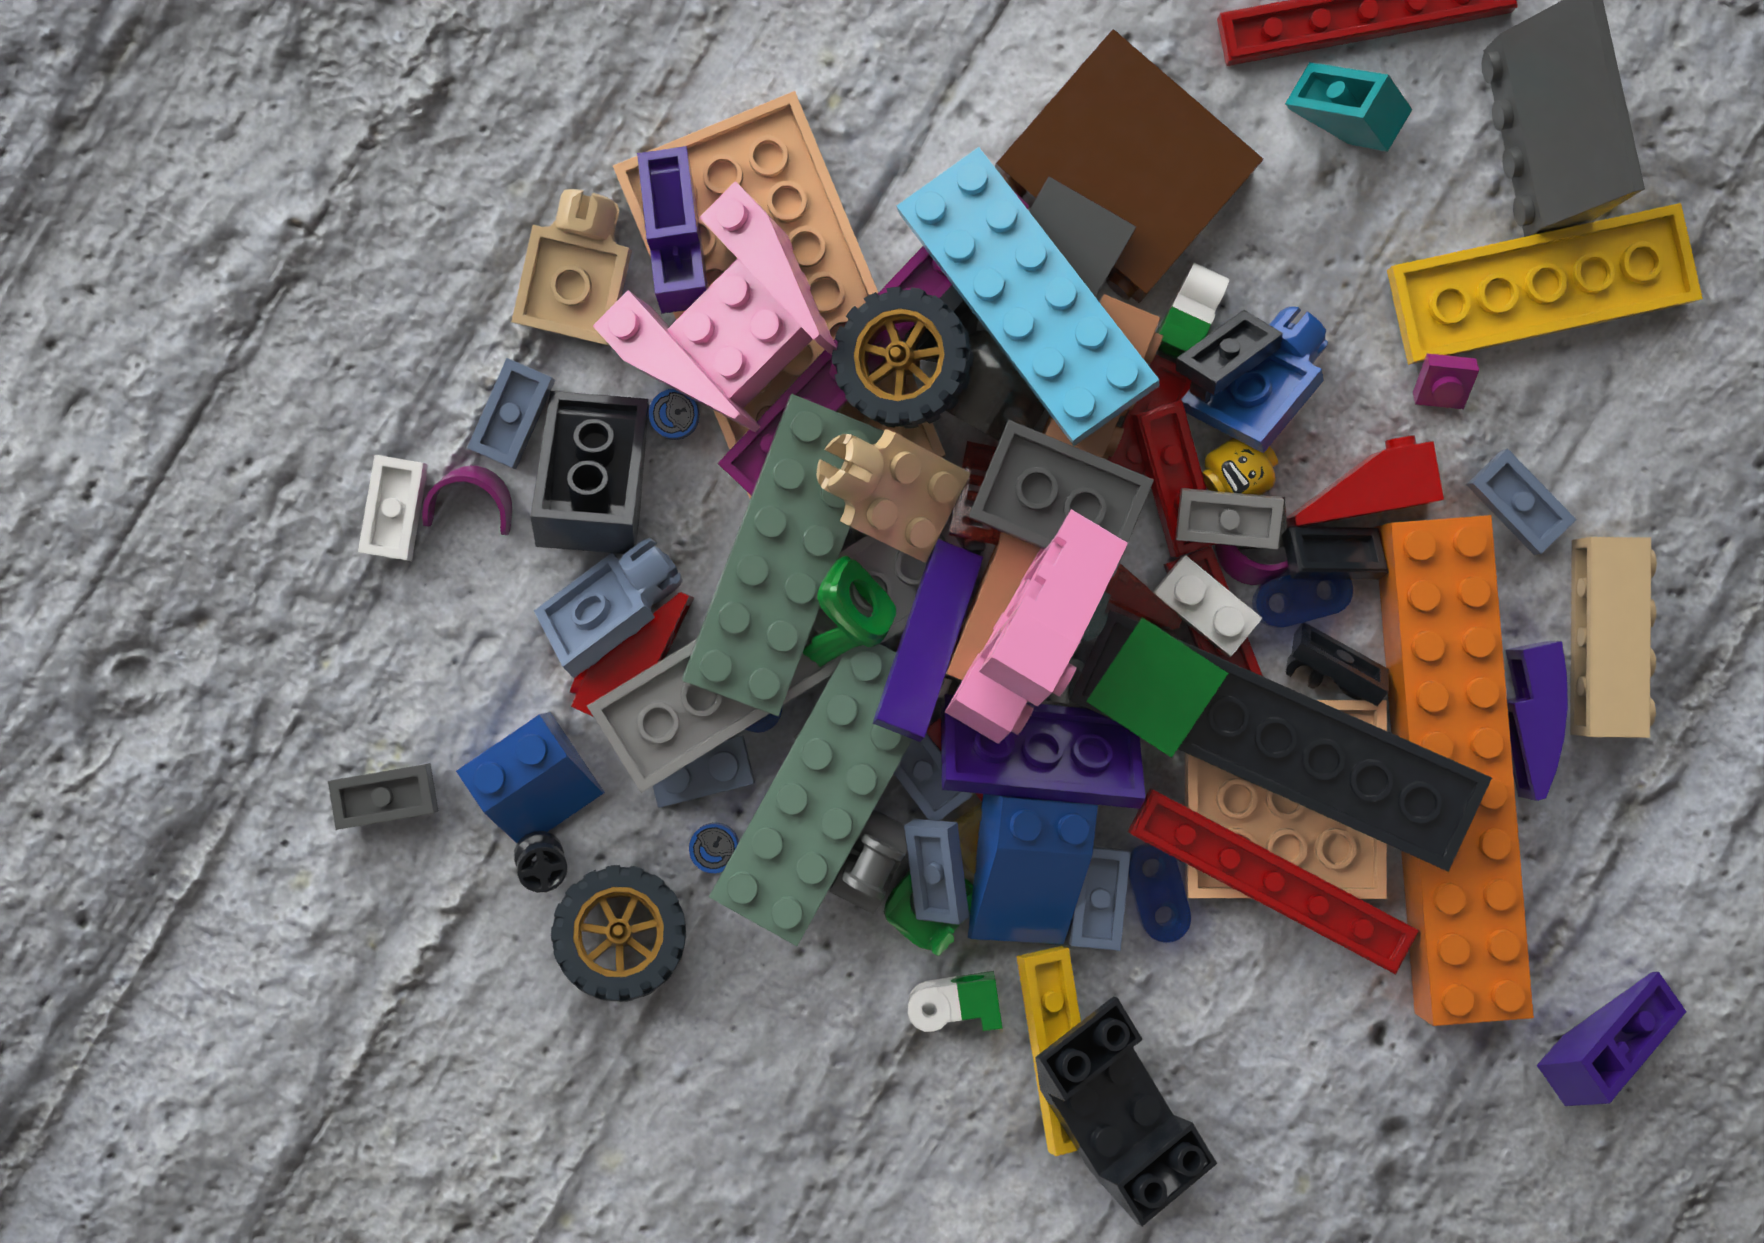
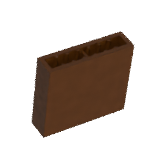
[995,29,1264,303]

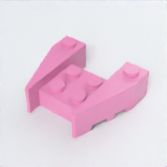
[593,181,837,432]
[945,509,1128,744]

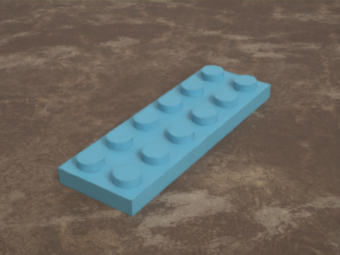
[896,147,1159,446]

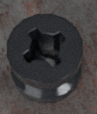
[514,831,567,893]

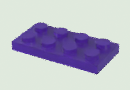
[941,694,1146,809]

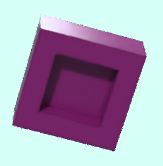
[1413,353,1479,410]

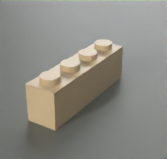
[1570,537,1657,738]

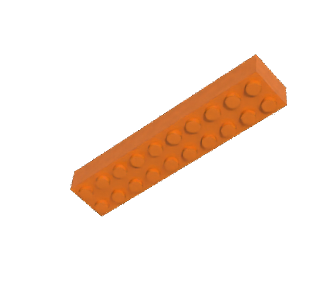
[1374,515,1534,1026]

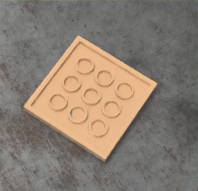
[1185,700,1387,899]

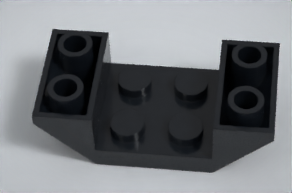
[1035,996,1217,1227]

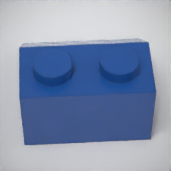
[456,712,605,843]

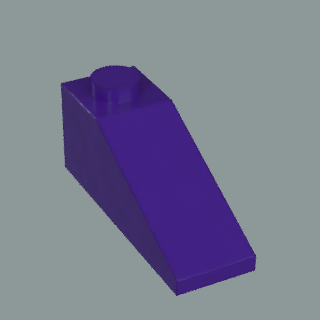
[1537,971,1687,1106]

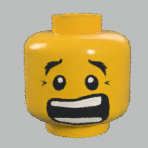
[1202,438,1279,495]

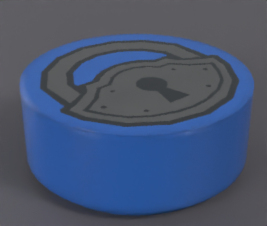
[649,389,700,440]
[689,822,739,873]

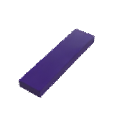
[872,539,983,742]

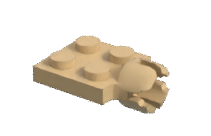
[511,189,632,346]
[816,429,971,563]

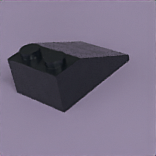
[530,391,649,554]

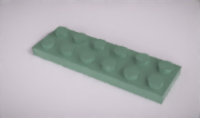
[682,394,884,716]
[709,644,945,946]

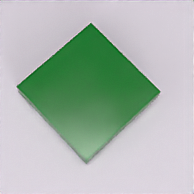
[1086,617,1228,758]

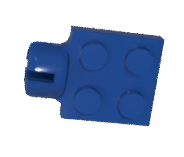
[1181,306,1328,453]

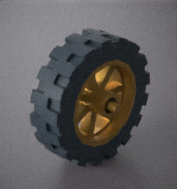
[832,287,973,429]
[551,865,686,1002]

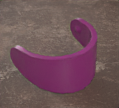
[422,466,512,536]
[1215,544,1289,585]

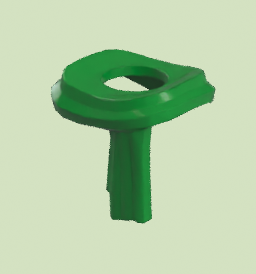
[803,555,896,667]
[884,870,973,956]

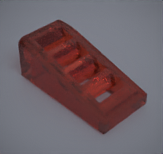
[948,441,1001,545]
[1101,563,1182,631]

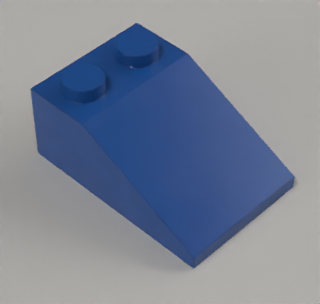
[968,794,1098,944]

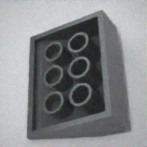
[1481,0,1645,237]

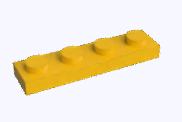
[1016,946,1081,1156]

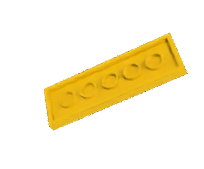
[1387,203,1703,365]

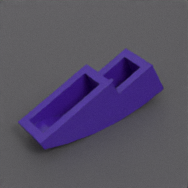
[637,146,708,314]
[1505,641,1568,801]

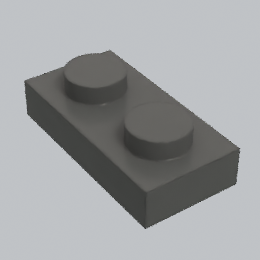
[328,763,439,830]

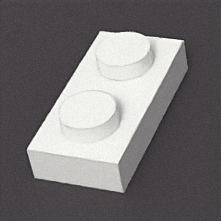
[358,455,428,561]
[1151,555,1262,657]

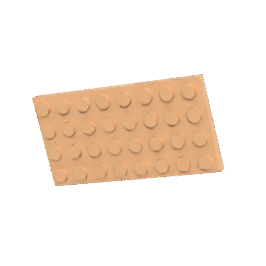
[613,91,946,498]

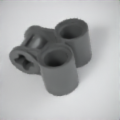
[829,809,907,914]

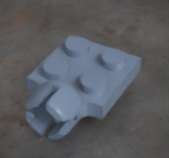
[534,538,683,678]

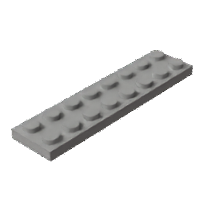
[587,523,981,793]

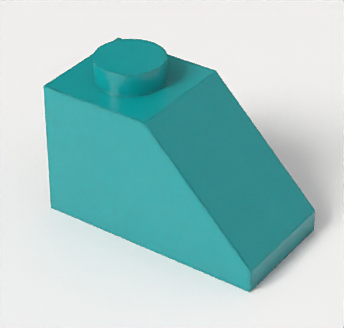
[1285,62,1413,152]

